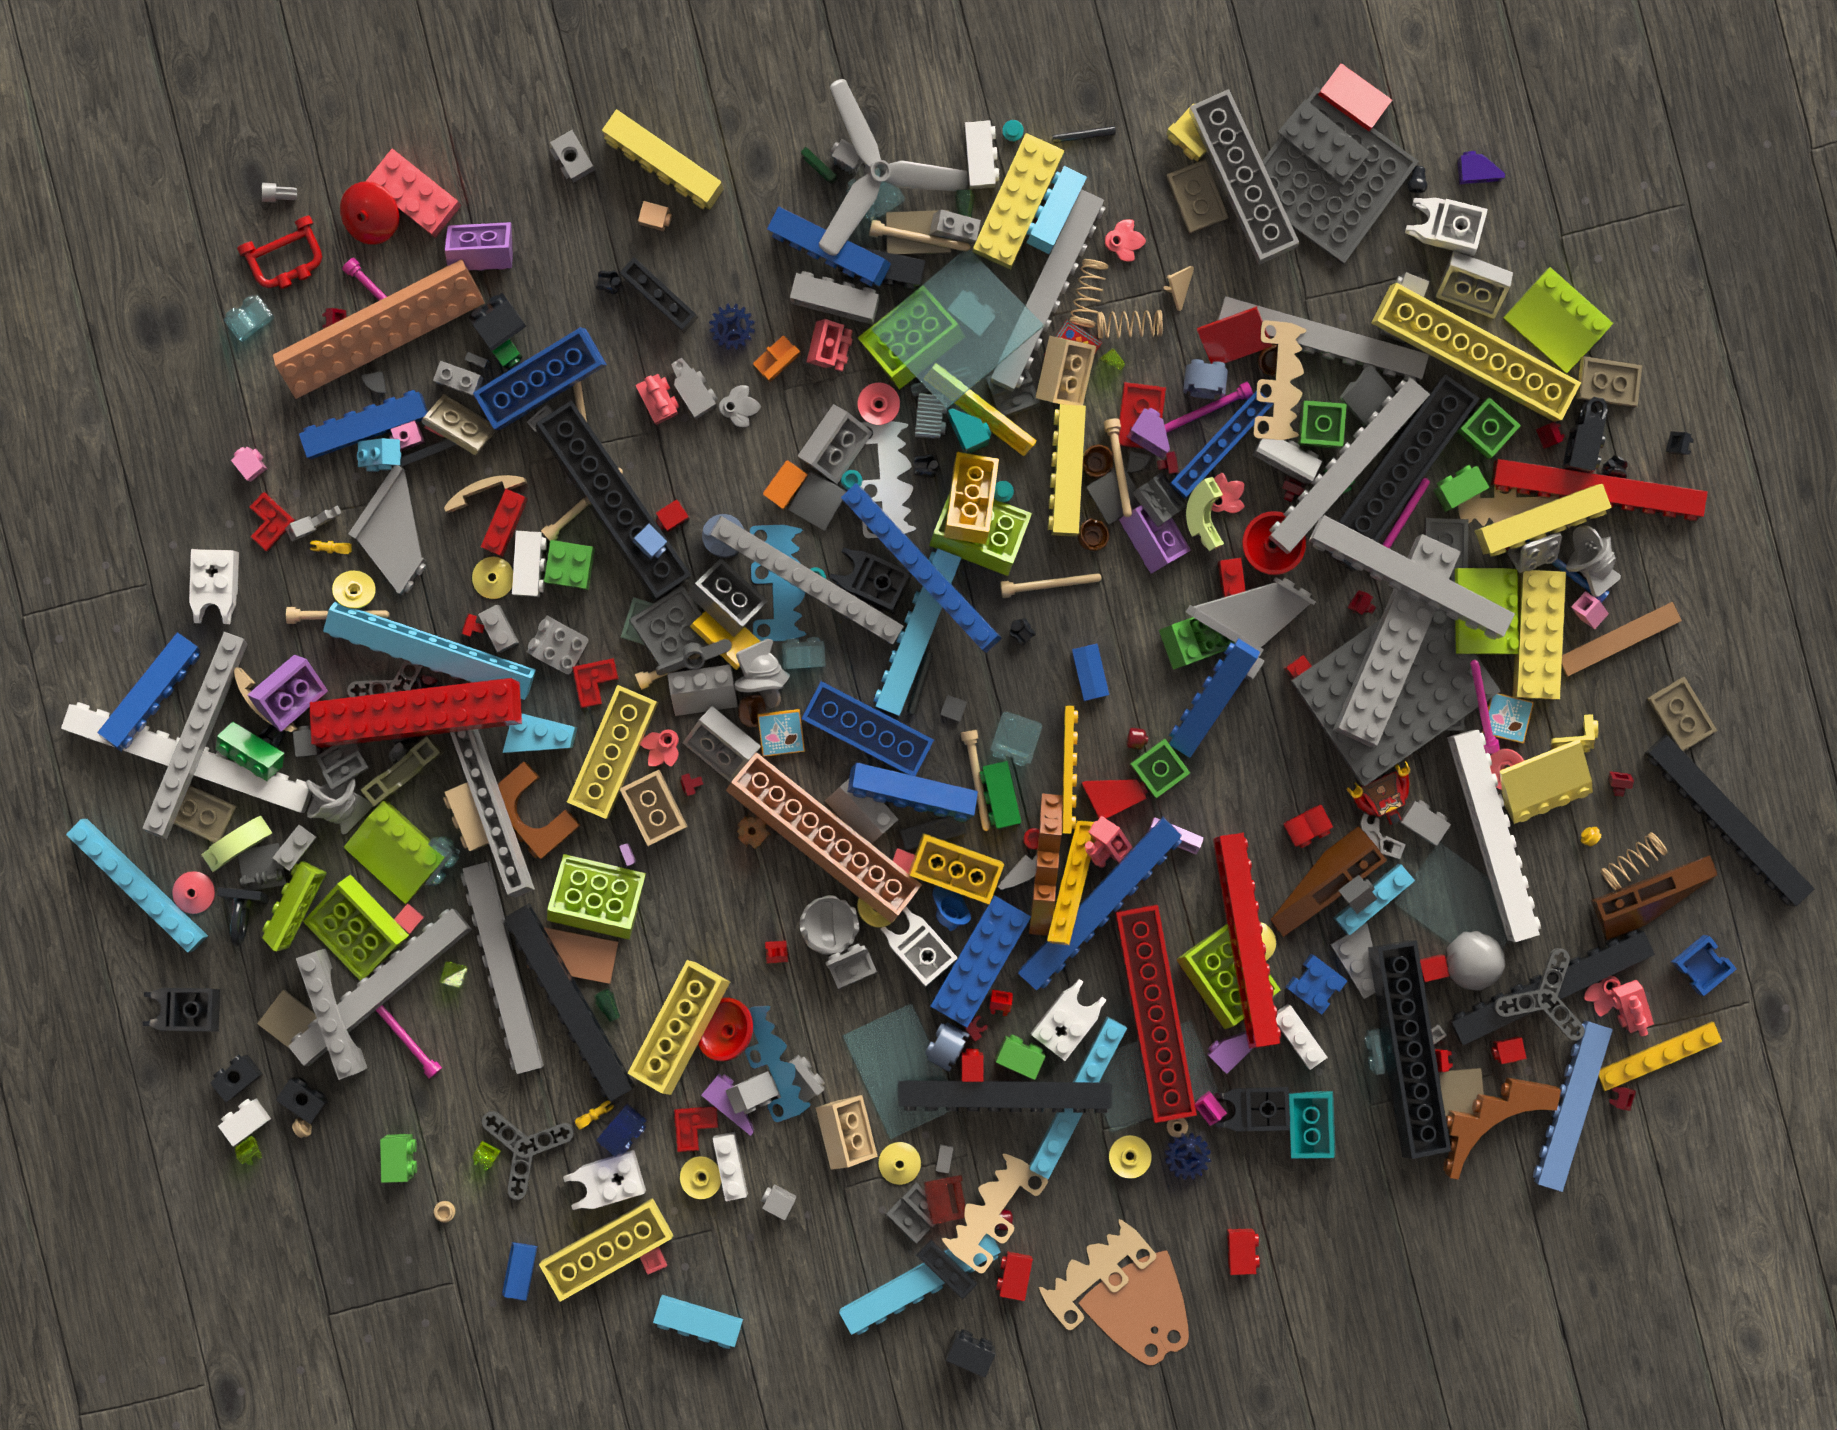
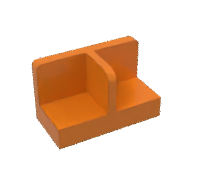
[753,336,801,382]
[763,460,808,510]

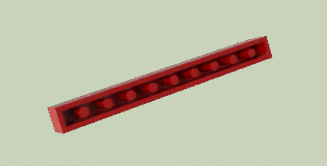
[1491,459,1708,521]
[1213,833,1281,1049]

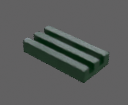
[801,147,837,184]

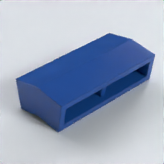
[1072,644,1109,701]
[502,1242,537,1301]

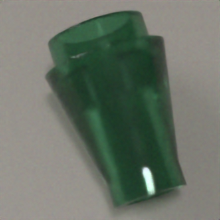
[954,190,975,218]
[594,989,620,1022]

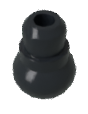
[1407,166,1428,193]

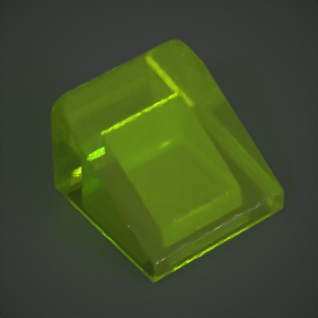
[1099,348,1125,370]

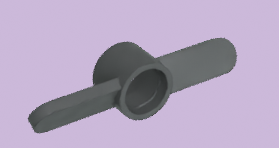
[656,639,732,675]

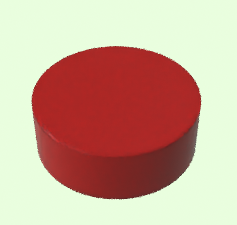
[1023,828,1039,849]

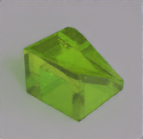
[440,961,468,988]

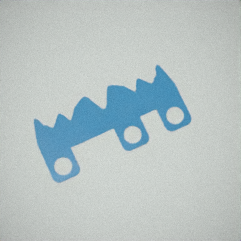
[750,525,806,641]
[745,1006,811,1122]

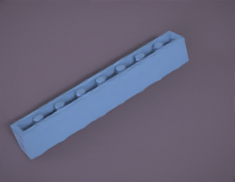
[1533,1020,1613,1192]

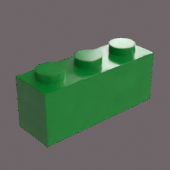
[216,722,284,781]
[979,761,1022,828]

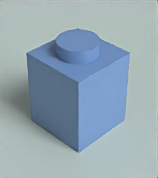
[633,524,667,560]

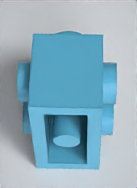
[357,438,401,472]

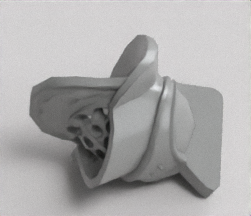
[1566,525,1621,597]
[734,639,790,708]
[306,778,373,834]

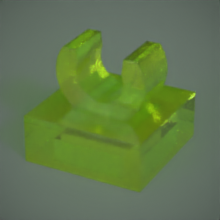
[235,1136,262,1165]
[472,1141,501,1170]

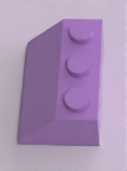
[445,222,513,271]
[1127,408,1170,459]
[1119,505,1191,574]
[247,655,328,731]

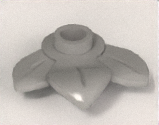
[719,385,761,427]

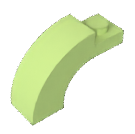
[1186,477,1224,551]
[201,816,272,872]

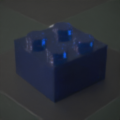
[596,1104,647,1157]

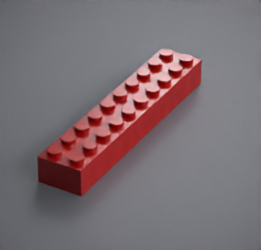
[310,678,522,748]
[1115,904,1197,1123]

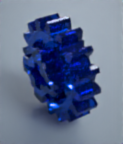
[709,304,755,350]
[1165,1133,1211,1180]

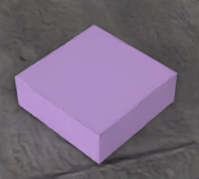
[619,843,636,866]

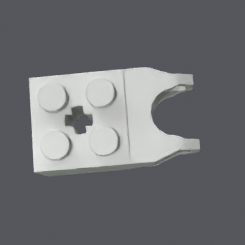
[1405,198,1488,256]
[189,549,239,624]
[880,907,958,988]
[1031,979,1106,1061]
[563,1150,646,1210]

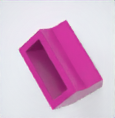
[1195,1091,1227,1126]

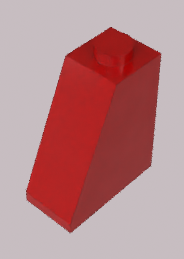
[1081,779,1148,818]

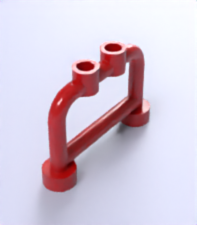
[237,216,322,289]

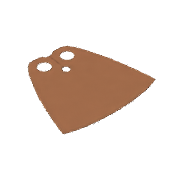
[1079,1250,1189,1365]

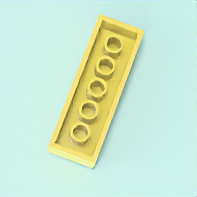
[602,109,724,210]
[973,133,1064,270]
[1048,404,1086,537]
[1475,484,1612,557]
[1513,570,1566,700]
[567,685,659,819]
[628,960,730,1095]
[539,1198,673,1302]

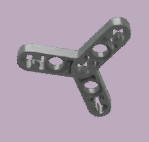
[347,660,424,697]
[1494,948,1585,1040]
[482,1111,574,1200]

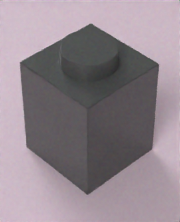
[293,726,321,757]
[1338,875,1377,914]

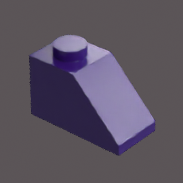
[1457,151,1505,185]

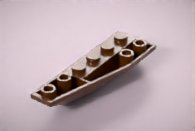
[1270,826,1387,937]
[1591,855,1718,940]

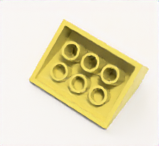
[1500,739,1593,824]

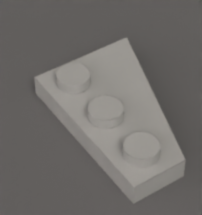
[1330,922,1375,999]

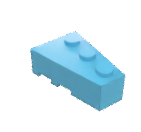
[503,713,578,753]

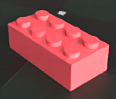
[366,149,462,238]

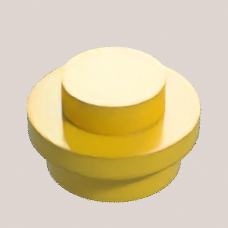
[1581,827,1601,847]

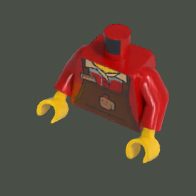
[1347,761,1410,825]

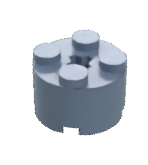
[1183,359,1228,399]
[702,514,745,558]
[925,1022,970,1072]

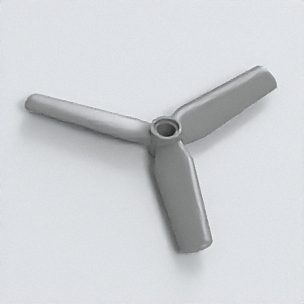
[819,79,969,256]

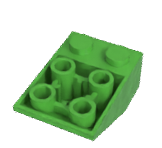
[1159,617,1235,670]

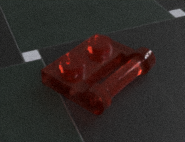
[924,1175,966,1224]

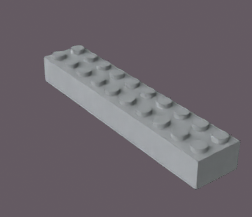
[1333,534,1460,748]

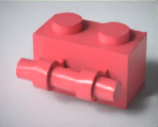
[807,319,853,371]
[636,374,680,425]
[1085,816,1132,868]
[1612,980,1654,1036]

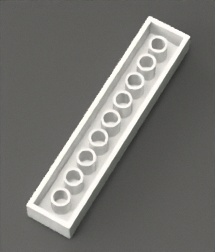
[1447,730,1541,942]

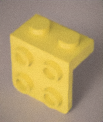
[1166,104,1207,162]
[1551,714,1598,753]

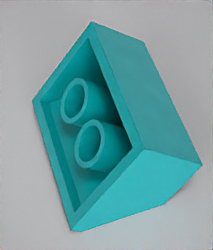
[948,409,991,454]
[1289,1091,1336,1158]

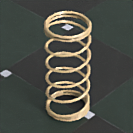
[1069,259,1109,327]
[1097,310,1163,339]
[1601,832,1667,891]

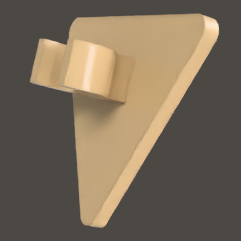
[1164,266,1194,311]

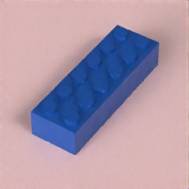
[473,327,607,430]
[801,681,934,776]
[930,895,1031,1028]

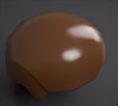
[1257,344,1278,377]
[1082,444,1114,478]
[1077,518,1109,551]
[738,695,766,727]

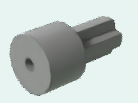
[262,183,297,203]

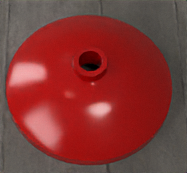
[340,181,399,245]
[1242,511,1306,575]
[698,998,753,1061]

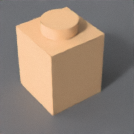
[638,201,672,231]

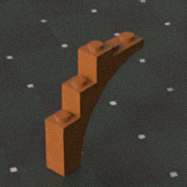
[1029,793,1063,936]
[1443,1077,1561,1179]

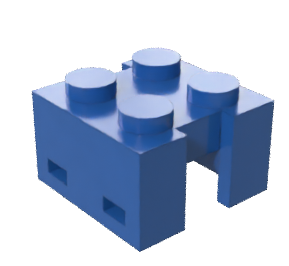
[1671,935,1736,996]
[1286,954,1347,1015]

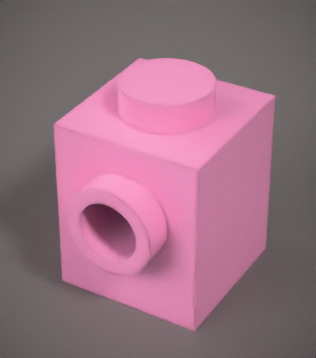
[390,421,425,451]
[231,447,267,482]
[1571,591,1609,629]

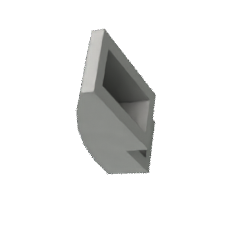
[998,855,1037,889]

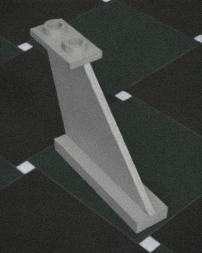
[348,465,426,595]
[1186,577,1316,657]

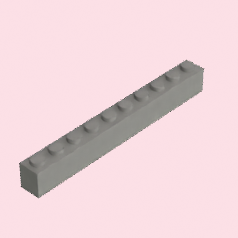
[990,189,1105,392]
[1217,296,1429,382]
[1268,378,1430,554]
[1309,515,1515,640]
[709,516,904,644]
[142,632,248,840]
[450,729,535,898]
[461,862,544,1074]
[288,909,472,1066]

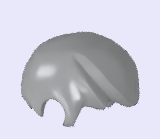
[799,895,859,955]
[1446,931,1505,991]

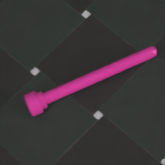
[342,257,387,301]
[1164,382,1253,433]
[1382,478,1430,549]
[1470,660,1500,754]
[376,1005,442,1079]

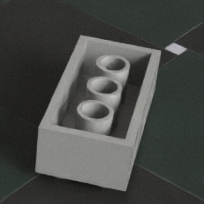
[790,271,879,325]

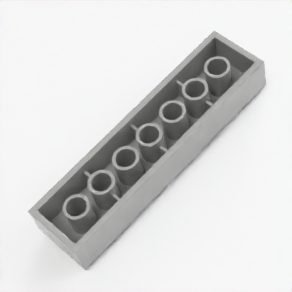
[1189,89,1299,265]

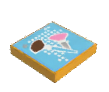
[1481,694,1534,743]
[758,709,805,756]

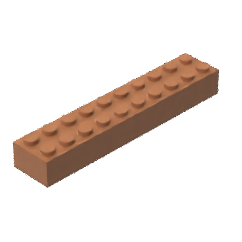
[273,259,485,399]
[726,752,922,923]

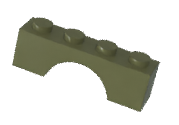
[361,736,443,807]

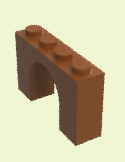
[498,762,581,859]

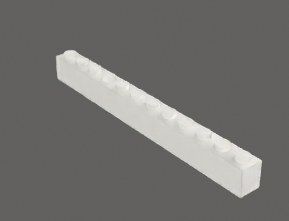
[61,702,312,813]

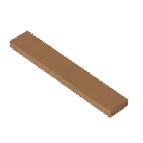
[1561,602,1682,676]

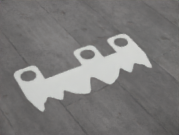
[861,421,916,538]

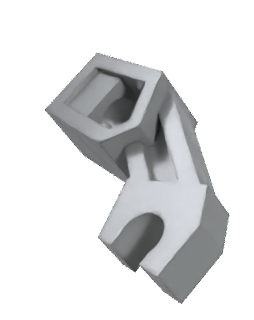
[285,506,341,541]
[1360,813,1406,859]

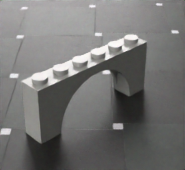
[296,948,368,1080]

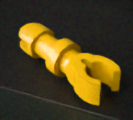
[310,540,352,554]
[574,1100,614,1130]

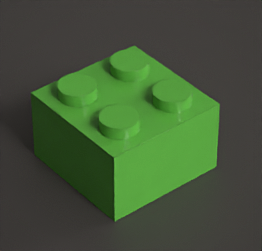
[1457,397,1521,459]
[1298,400,1347,449]
[1433,465,1489,512]
[544,540,595,590]
[1130,739,1190,798]
[995,1034,1045,1080]
[380,1134,417,1182]

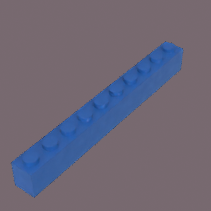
[841,483,1002,653]
[1018,817,1182,990]

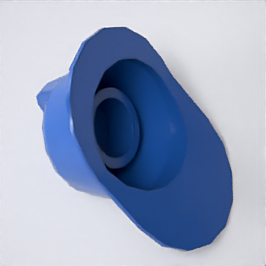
[933,885,971,931]

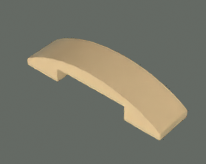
[444,475,527,513]
[234,667,299,732]

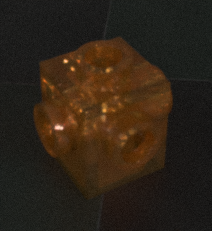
[737,816,771,849]

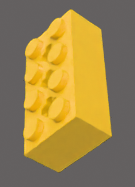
[944,452,999,544]
[908,833,1004,904]

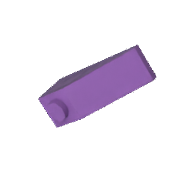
[1207,1032,1253,1074]
[701,1074,754,1136]

